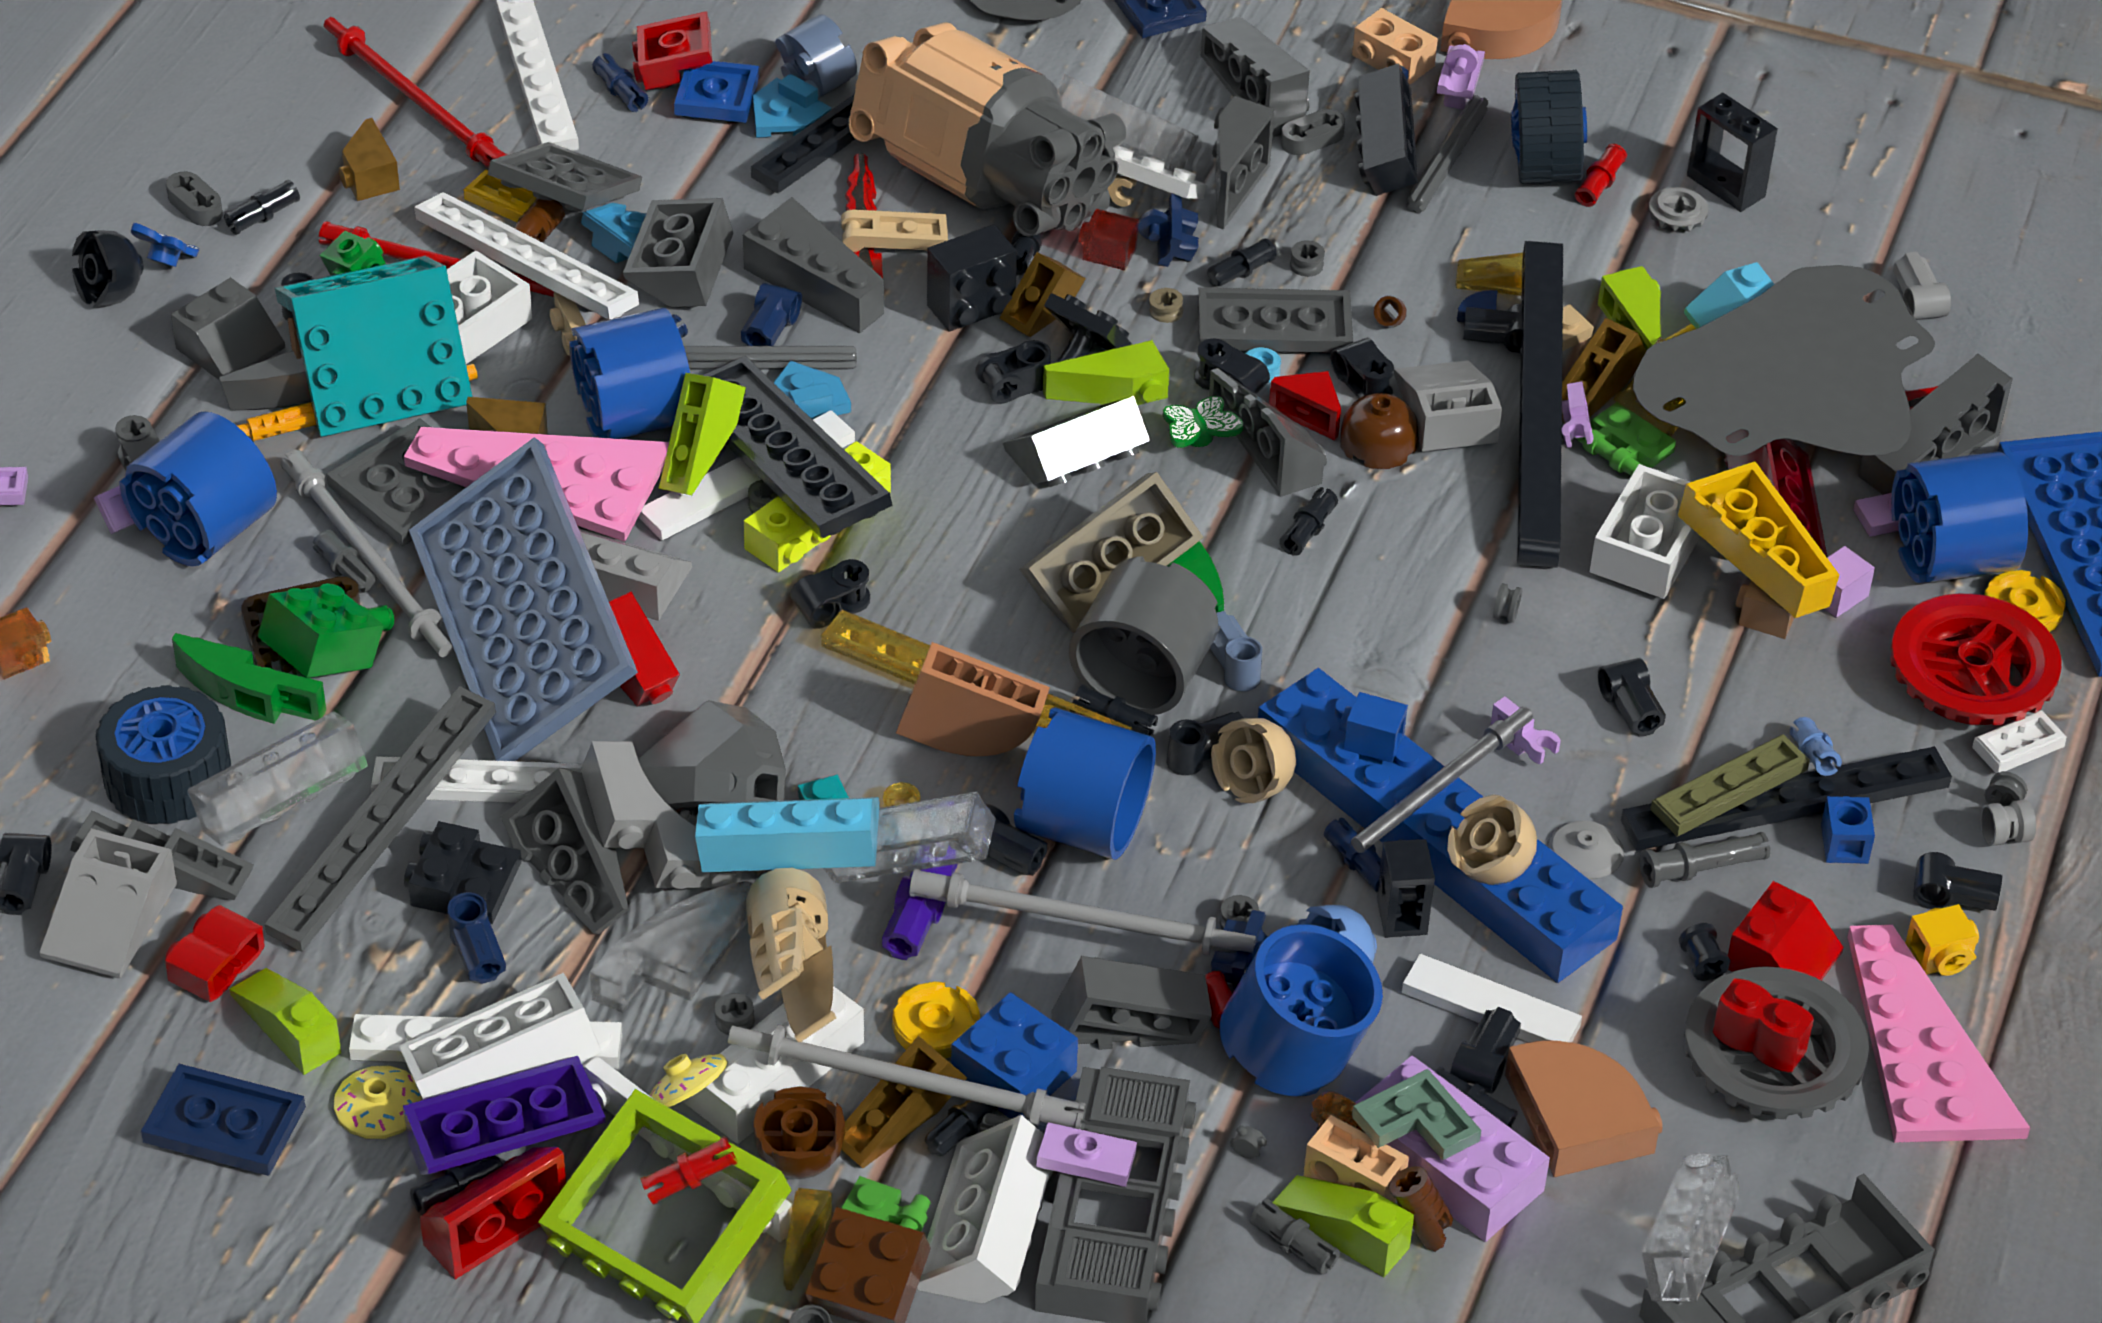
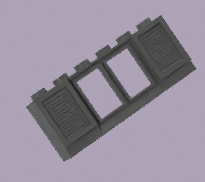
[1035,1067,1196,1323]
[1639,1173,1934,1323]

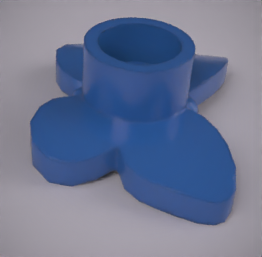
[130,223,199,267]

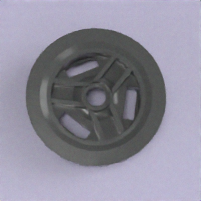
[1684,967,1869,1120]

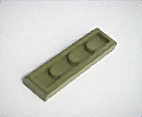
[1651,734,1810,837]

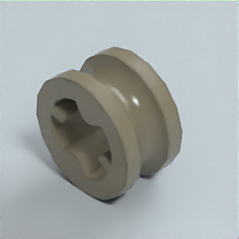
[1149,288,1183,323]

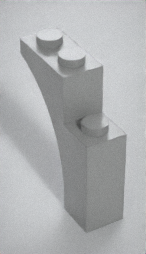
[581,741,744,889]

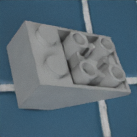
[1394,360,1502,452]
[39,829,177,978]

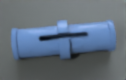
[1790,717,1842,776]

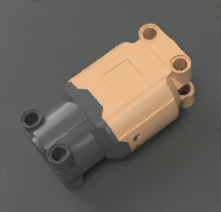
[849,22,1126,237]

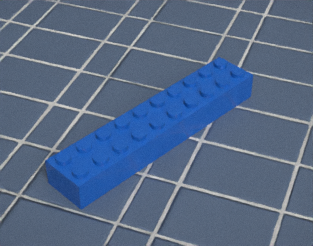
[1258,667,1623,983]

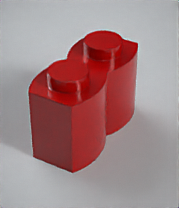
[165,905,265,1002]
[1713,978,1814,1072]

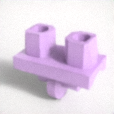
[1437,44,1485,109]

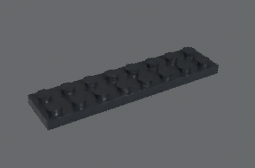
[703,356,893,539]

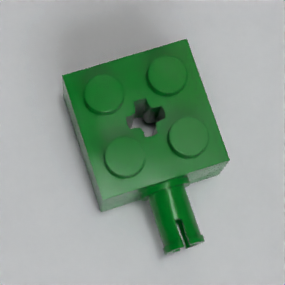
[258,584,395,678]

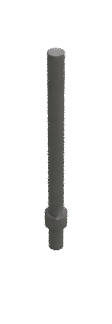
[1351,706,1533,853]

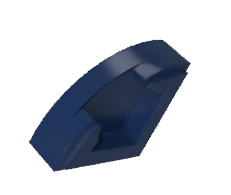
[1457,290,1498,323]

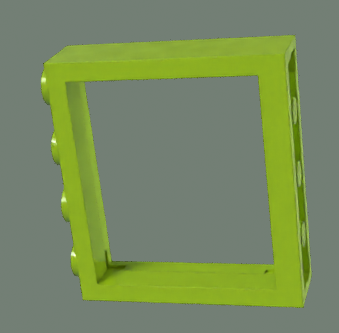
[539,1089,792,1323]

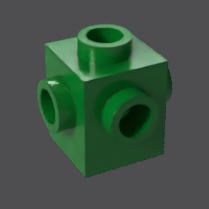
[319,231,386,276]

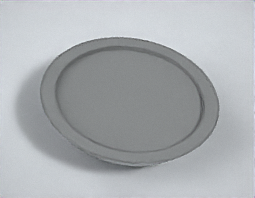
[1548,821,1624,879]

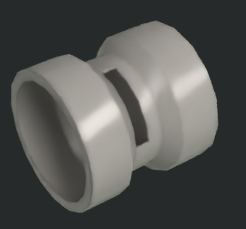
[1980,799,2036,846]

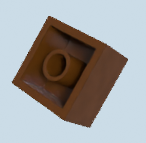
[805,1207,931,1323]

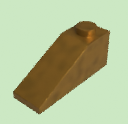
[1562,318,1646,424]
[841,1036,967,1169]

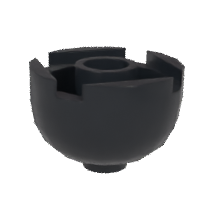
[72,230,144,307]

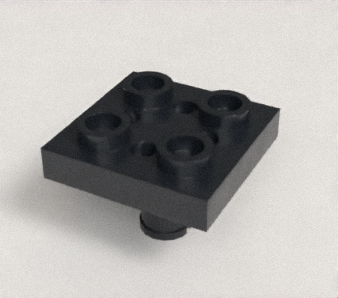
[1044,293,1133,362]

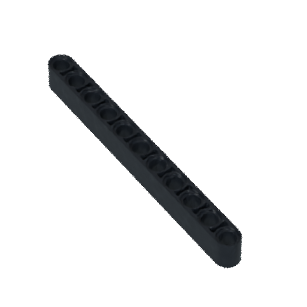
[1517,241,1563,568]

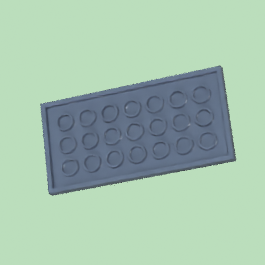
[409,437,638,761]

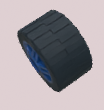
[1511,70,1587,184]
[95,685,232,824]

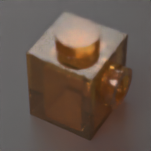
[0,607,51,680]

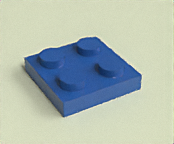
[674,61,759,123]

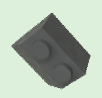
[171,277,286,380]

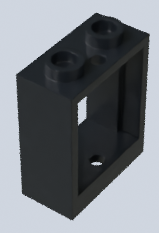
[1687,92,1778,212]

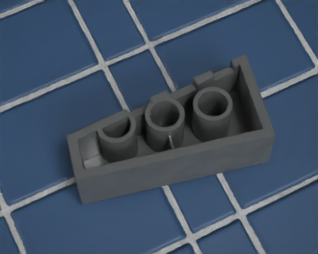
[1201,16,1310,137]
[743,197,884,333]
[1859,354,2013,495]

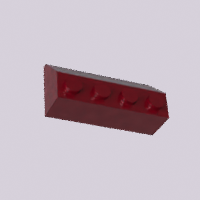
[1724,429,1828,557]

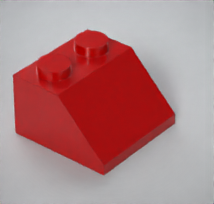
[1728,881,1844,981]

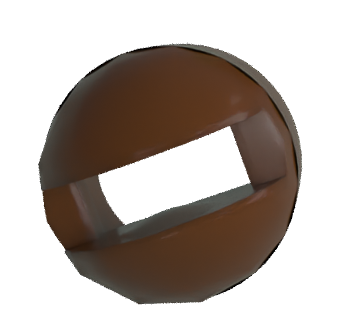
[1374,296,1407,327]

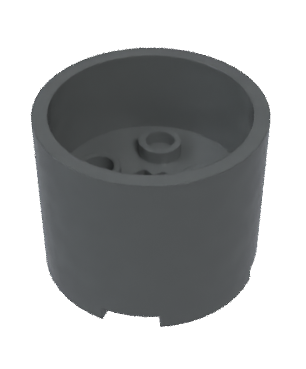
[1069,556,1221,715]

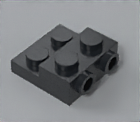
[404,821,522,924]

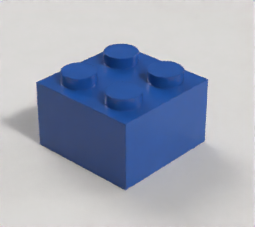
[951,992,1078,1119]

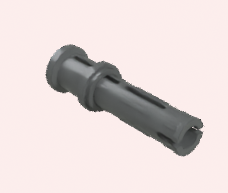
[1639,832,1770,888]

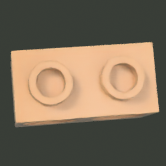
[1352,8,1438,85]
[1303,1115,1409,1203]

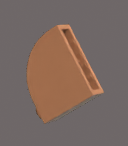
[1440,0,1563,59]
[896,642,1050,756]
[1505,1040,1663,1177]

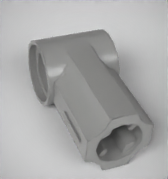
[1893,252,1951,320]

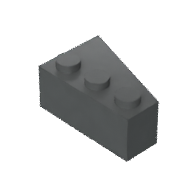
[1051,956,1212,1050]

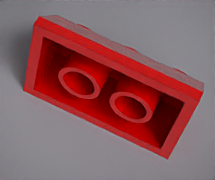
[420,1147,566,1280]

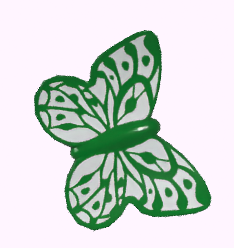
[1163,396,1243,448]

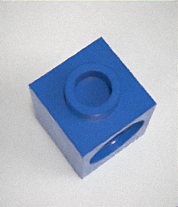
[1821,796,1875,864]

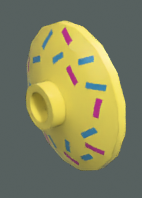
[649,1054,728,1107]
[334,1066,422,1139]

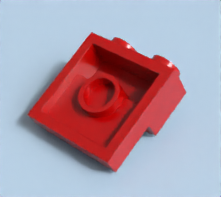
[632,11,713,90]

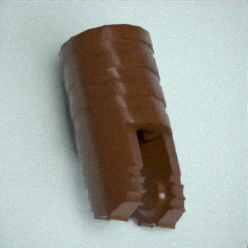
[514,198,565,243]
[1389,1166,1453,1253]

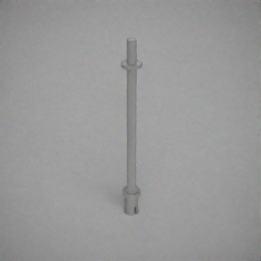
[281,450,453,657]
[910,869,1256,956]
[728,1025,1086,1129]

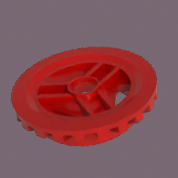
[1890,593,2062,725]

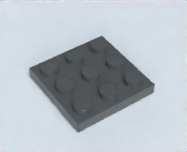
[488,142,642,212]
[326,418,466,546]

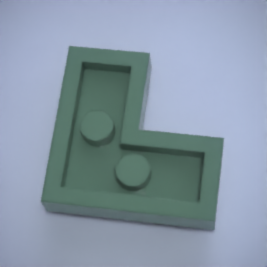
[1352,1069,1482,1161]

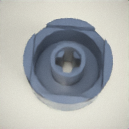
[775,14,857,99]

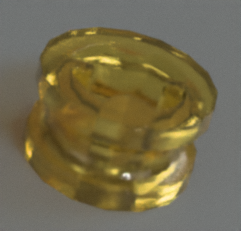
[882,782,921,823]

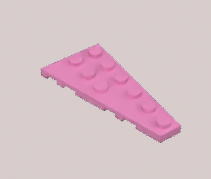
[404,427,669,542]
[1847,925,2030,1143]

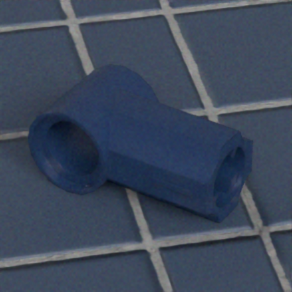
[741,283,802,346]
[447,892,506,984]

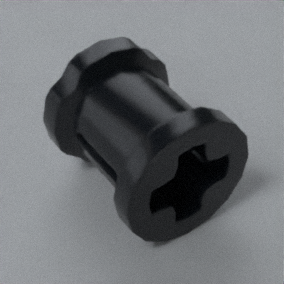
[1678,923,1730,981]

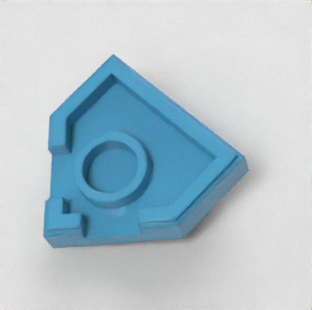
[753,74,832,138]
[581,203,646,263]
[774,361,851,420]

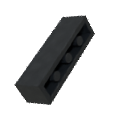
[1354,63,1418,196]

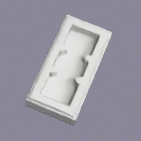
[1972,710,2067,773]

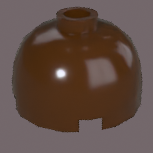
[1340,393,1418,469]
[753,1086,845,1179]

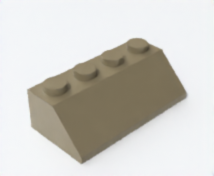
[1019,472,1204,633]

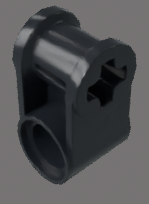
[1330,337,1394,398]
[1194,338,1270,395]
[975,340,1051,404]
[790,559,871,629]

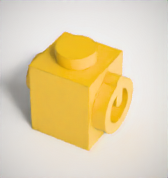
[1905,904,1979,976]

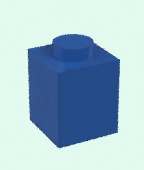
[1339,692,1408,763]

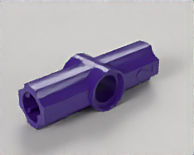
[882,840,959,961]

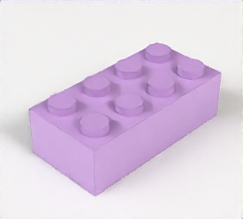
[1350,1055,1550,1242]

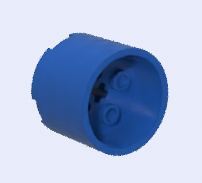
[569,308,690,439]
[119,412,277,566]
[1891,452,2028,583]
[1014,707,1156,860]
[1220,924,1383,1096]

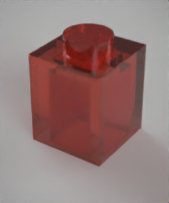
[1079,209,1139,270]

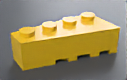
[1678,461,1839,618]

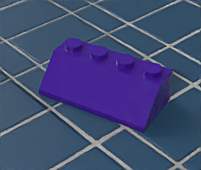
[403,1056,606,1175]

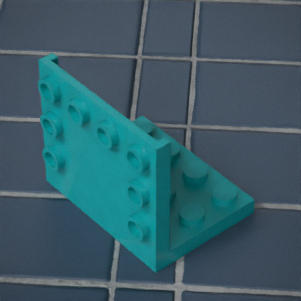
[275,256,473,437]

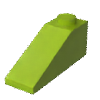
[1598,266,1661,351]
[1043,340,1169,405]
[659,373,746,496]
[229,968,341,1075]
[1272,1175,1414,1277]

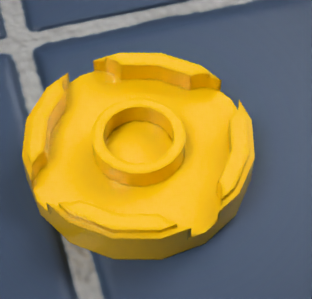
[1984,570,2066,632]
[892,981,980,1058]

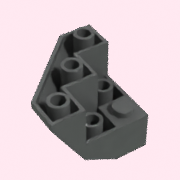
[638,700,786,811]

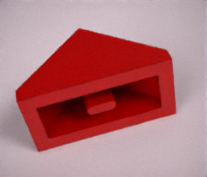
[1269,371,1341,441]

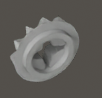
[1649,187,1709,232]

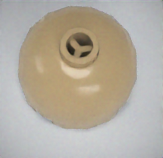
[1211,718,1296,803]
[1447,795,1537,885]

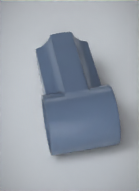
[1210,611,1262,691]

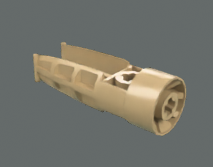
[746,868,837,1042]

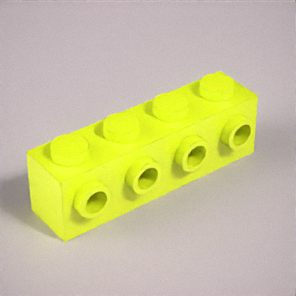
[743,441,891,573]

